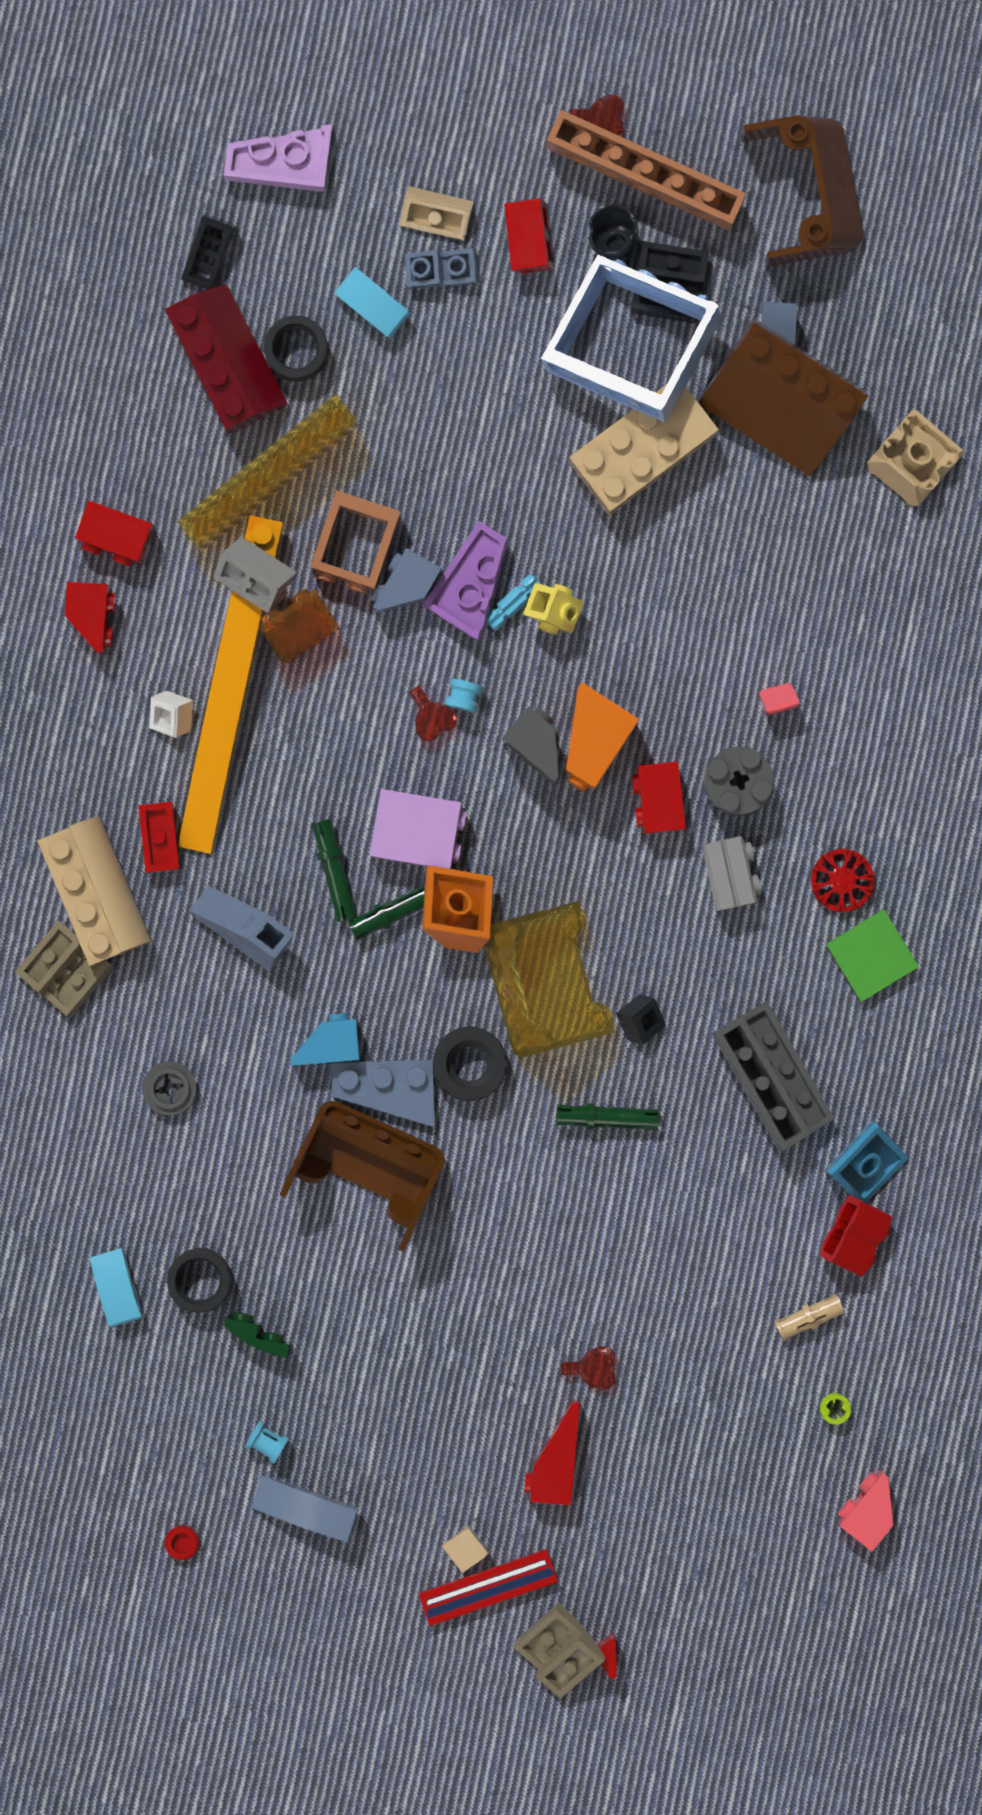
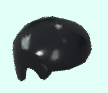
[588,204,639,260]

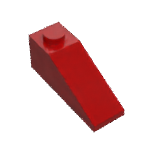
[524,1400,580,1505]

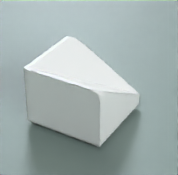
[149,691,193,738]

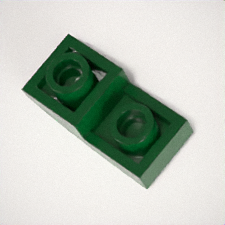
[224,1312,291,1358]

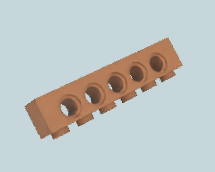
[546,110,746,231]

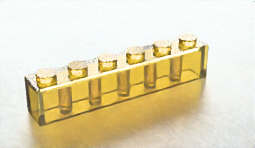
[177,394,359,552]

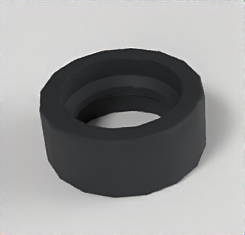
[264,315,328,382]
[166,1248,233,1313]

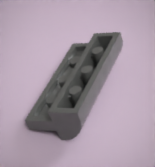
[711,1001,835,1152]

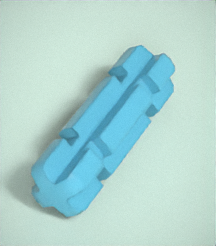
[486,574,541,630]

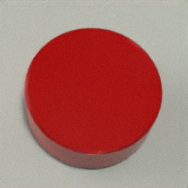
[165,1525,200,1560]

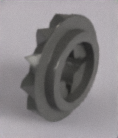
[142,1061,196,1116]

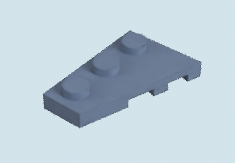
[331,1059,435,1127]

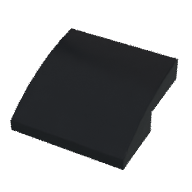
[631,241,709,324]

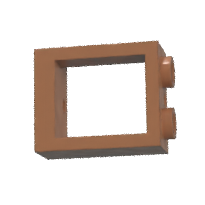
[310,490,401,595]

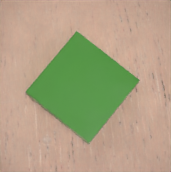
[825,909,919,1002]

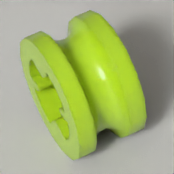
[820,1393,851,1425]

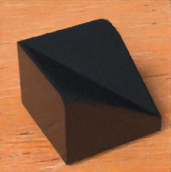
[616,995,666,1045]

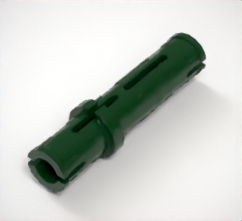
[311,819,358,922]
[347,885,425,941]
[556,1103,659,1131]

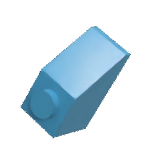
[291,1013,360,1066]

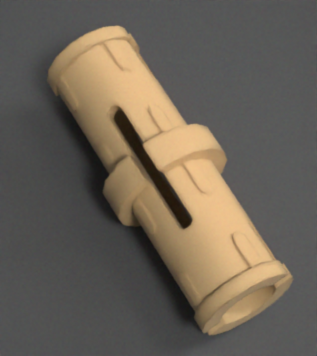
[775,1293,845,1341]

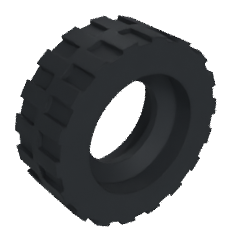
[433,1027,507,1101]

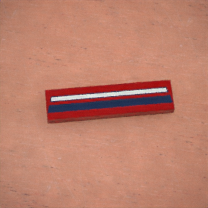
[419,1548,558,1626]

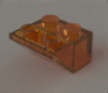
[259,589,340,667]

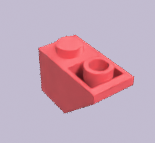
[838,1470,893,1552]

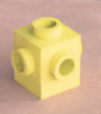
[523,583,584,635]

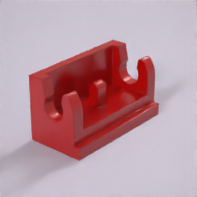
[504,198,554,274]

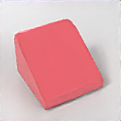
[759,683,800,716]

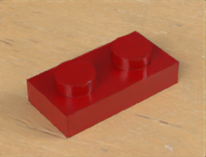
[138,802,180,873]

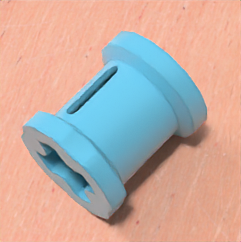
[245,1421,289,1464]

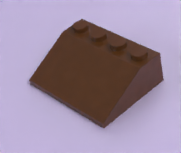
[698,318,869,476]

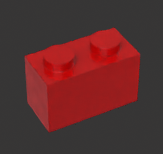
[75,500,155,567]
[631,761,686,835]

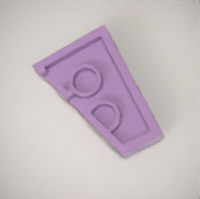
[224,124,333,192]

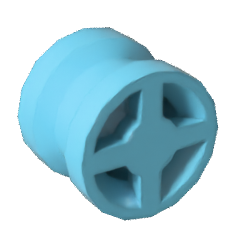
[444,678,484,713]

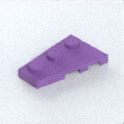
[423,521,509,643]

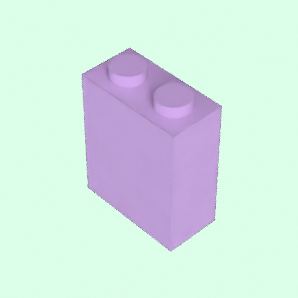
[370,789,467,869]

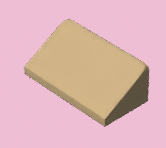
[399,187,474,241]

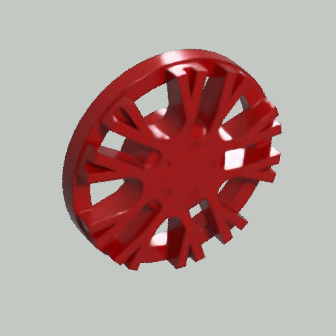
[811,849,874,912]

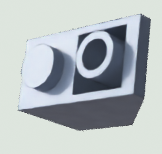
[371,548,442,614]

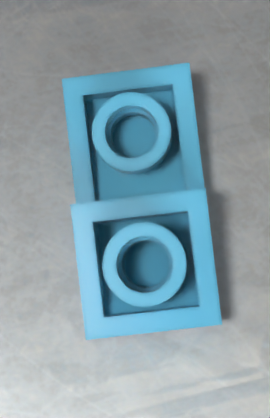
[334,267,411,339]
[90,1248,143,1328]

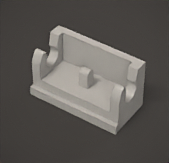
[213,536,297,614]

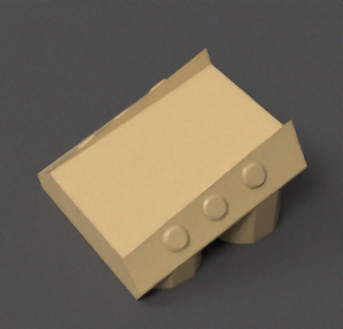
[867,410,964,506]

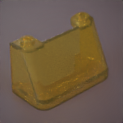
[484,901,614,1057]

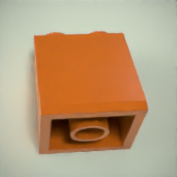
[565,682,639,793]

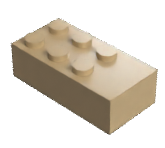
[569,383,719,516]

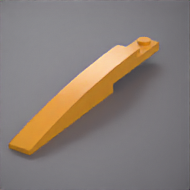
[178,515,283,854]

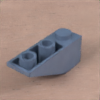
[188,886,294,972]

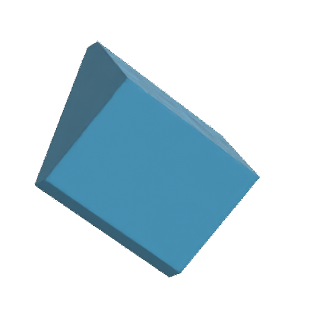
[824,1121,909,1203]

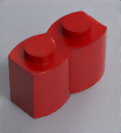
[819,1195,892,1277]

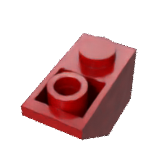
[65,582,116,655]

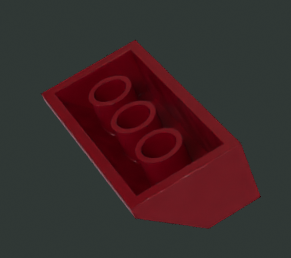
[164,284,288,435]

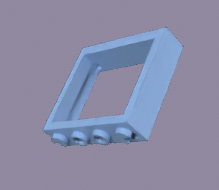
[541,255,721,423]

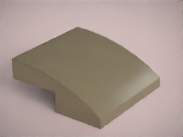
[15,920,114,1019]
[513,1603,605,1699]

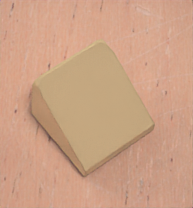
[442,1525,489,1573]

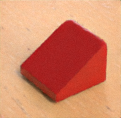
[597,1633,617,1679]

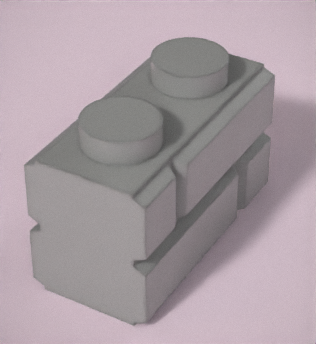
[702,836,762,912]

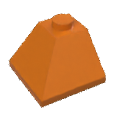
[422,865,493,953]

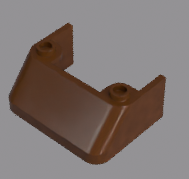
[741,115,863,268]
[280,1101,445,1252]

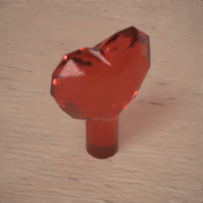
[570,94,624,136]
[409,686,458,742]
[561,1346,615,1391]

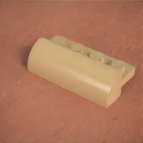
[37,816,152,967]

